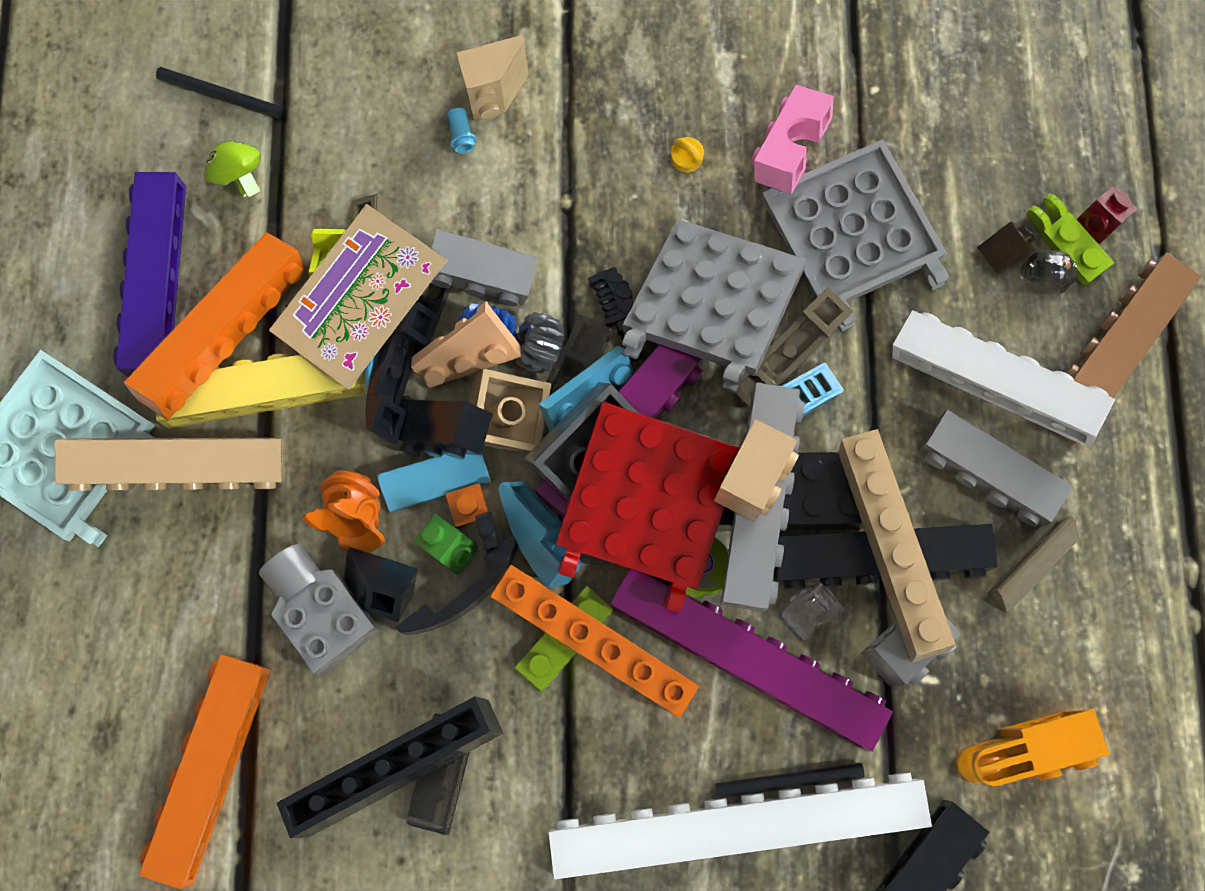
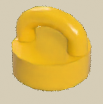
[670,137,704,173]

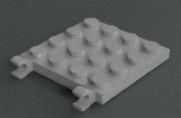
[761,139,949,332]
[622,219,806,394]

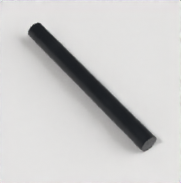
[156,67,283,119]
[715,763,865,798]

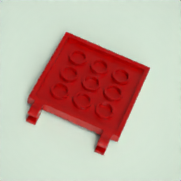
[555,402,740,613]

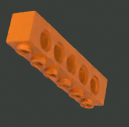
[489,565,699,718]

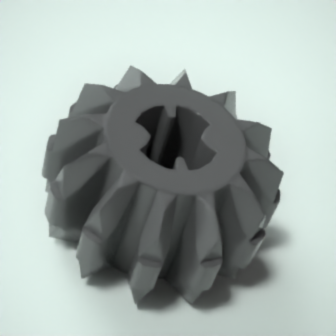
[514,312,564,373]

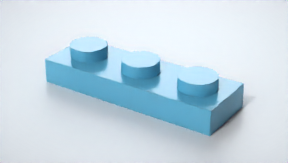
[539,346,634,431]

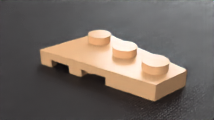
[411,301,521,388]

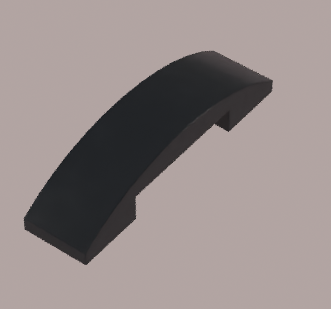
[365,301,439,444]
[396,535,518,635]

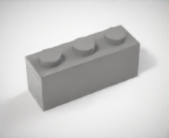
[431,229,538,306]

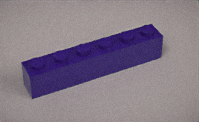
[113,172,186,377]

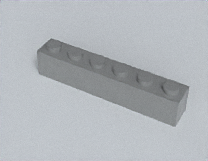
[720,382,805,612]

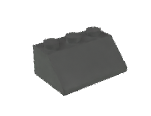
[524,382,638,501]

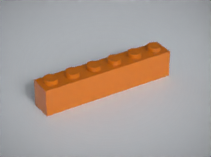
[123,232,306,420]
[139,654,271,890]

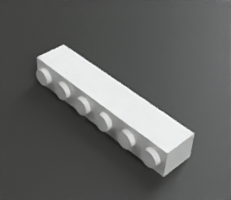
[892,310,1116,448]

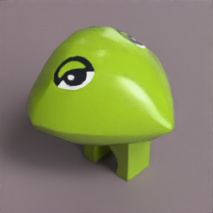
[204,140,261,197]

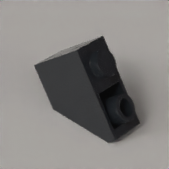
[344,547,418,622]

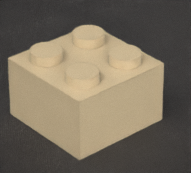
[714,419,799,522]

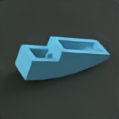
[498,481,583,588]

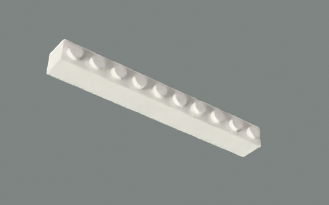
[548,773,932,880]

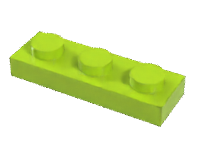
[515,586,614,692]

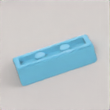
[377,452,491,513]

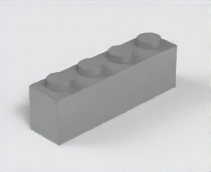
[918,409,1073,527]

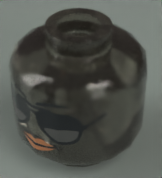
[1020,249,1077,295]

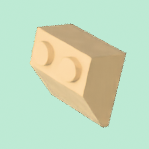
[456,35,529,120]
[469,369,551,452]

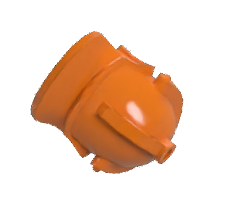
[303,470,386,553]

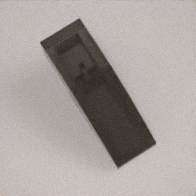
[546,314,615,396]

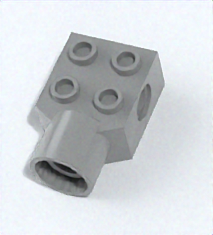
[259,544,382,675]

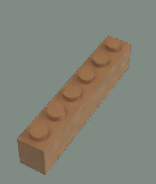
[1055,252,1202,445]

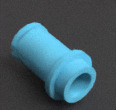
[446,108,476,154]

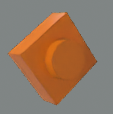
[446,483,489,529]

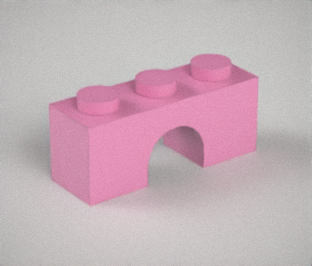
[751,85,834,194]

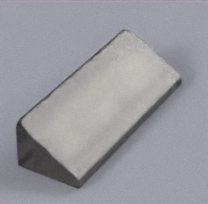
[406,713,470,836]

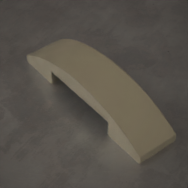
[736,287,853,408]

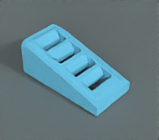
[782,363,844,417]

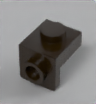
[977,221,1036,275]

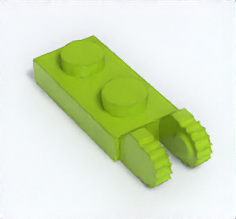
[1026,193,1115,286]

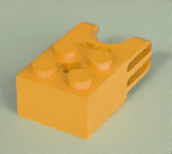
[956,709,1110,786]

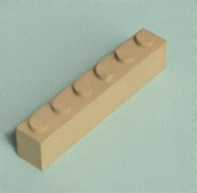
[838,429,956,663]
[55,438,285,491]

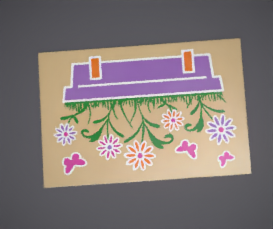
[269,204,447,390]

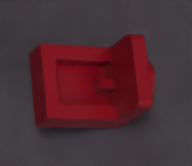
[1076,186,1137,244]

